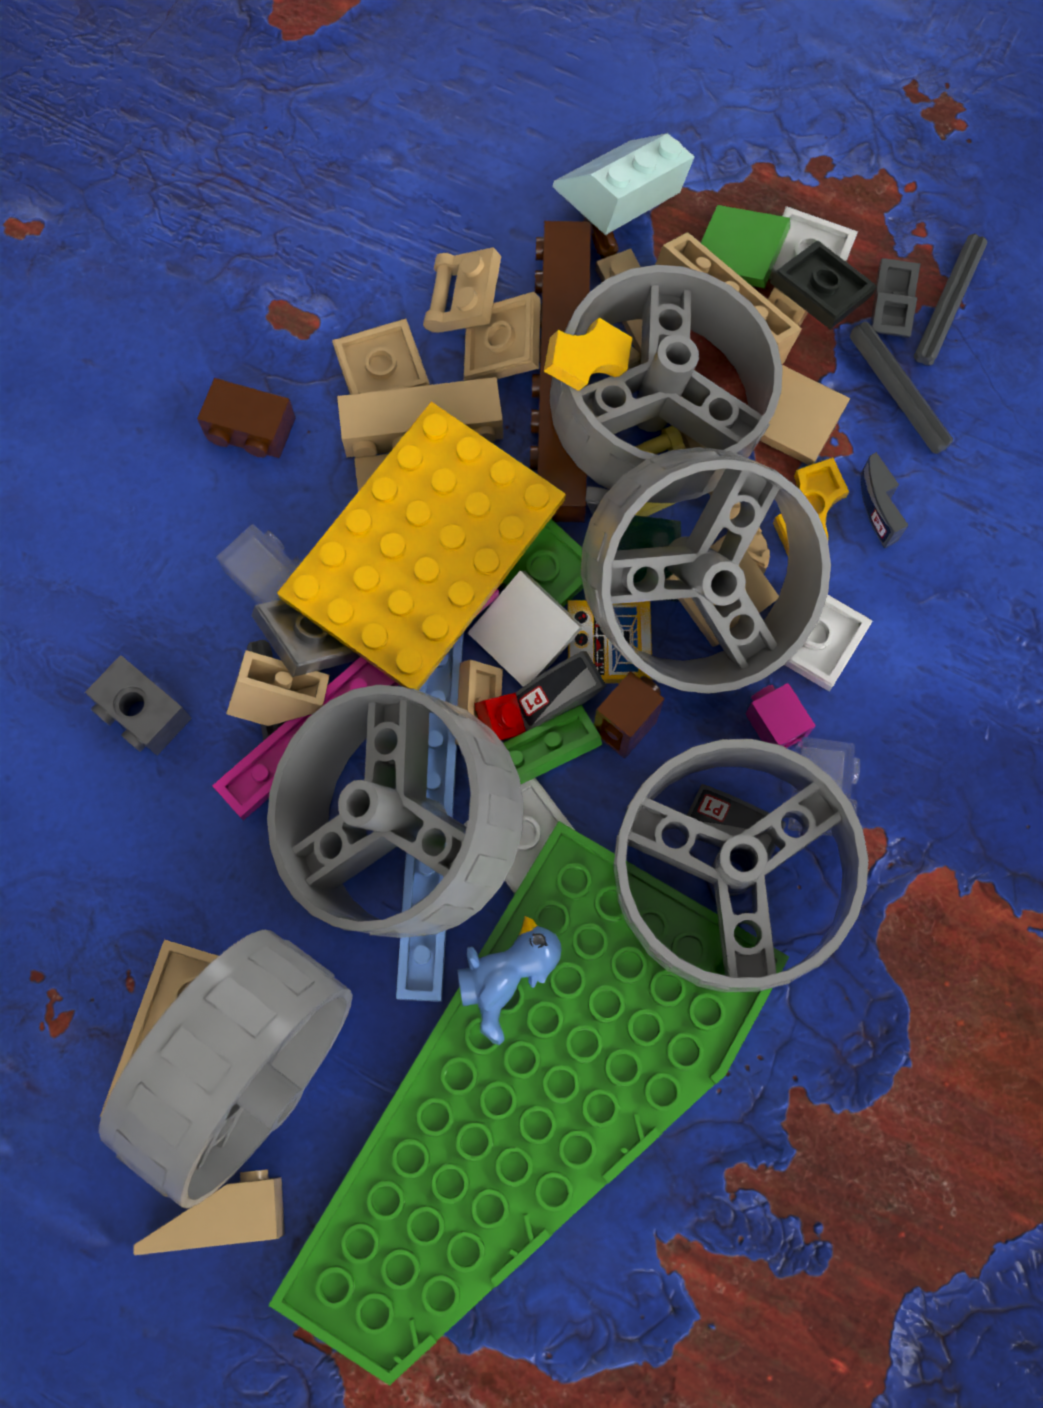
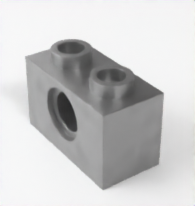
[85,655,192,755]

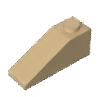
[134,1169,285,1255]

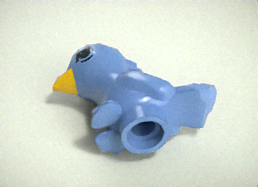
[457,916,562,1045]

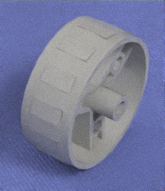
[549,265,783,503]
[581,447,831,694]
[267,685,524,938]
[613,739,868,993]
[99,929,353,1209]

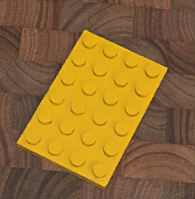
[277,401,566,690]

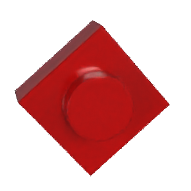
[474,693,526,740]

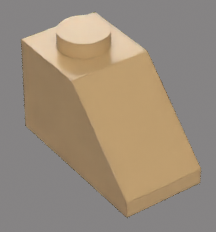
[226,650,330,726]

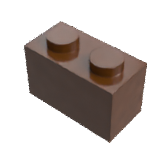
[197,378,296,459]
[594,671,665,759]

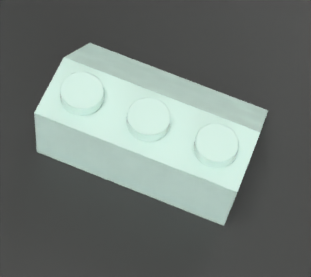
[552,133,694,235]

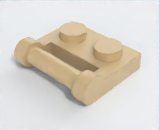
[423,247,501,333]

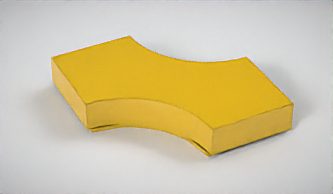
[544,318,632,391]
[773,457,849,556]

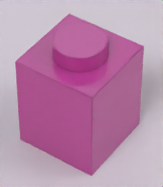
[745,683,816,748]

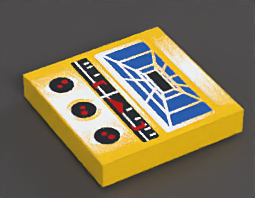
[567,600,652,683]

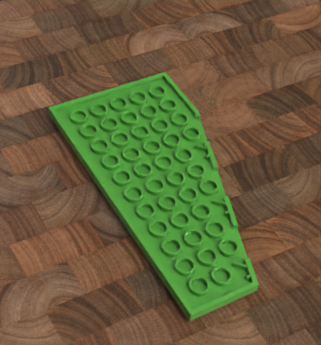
[268,821,789,1386]

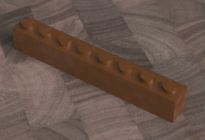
[530,221,591,523]

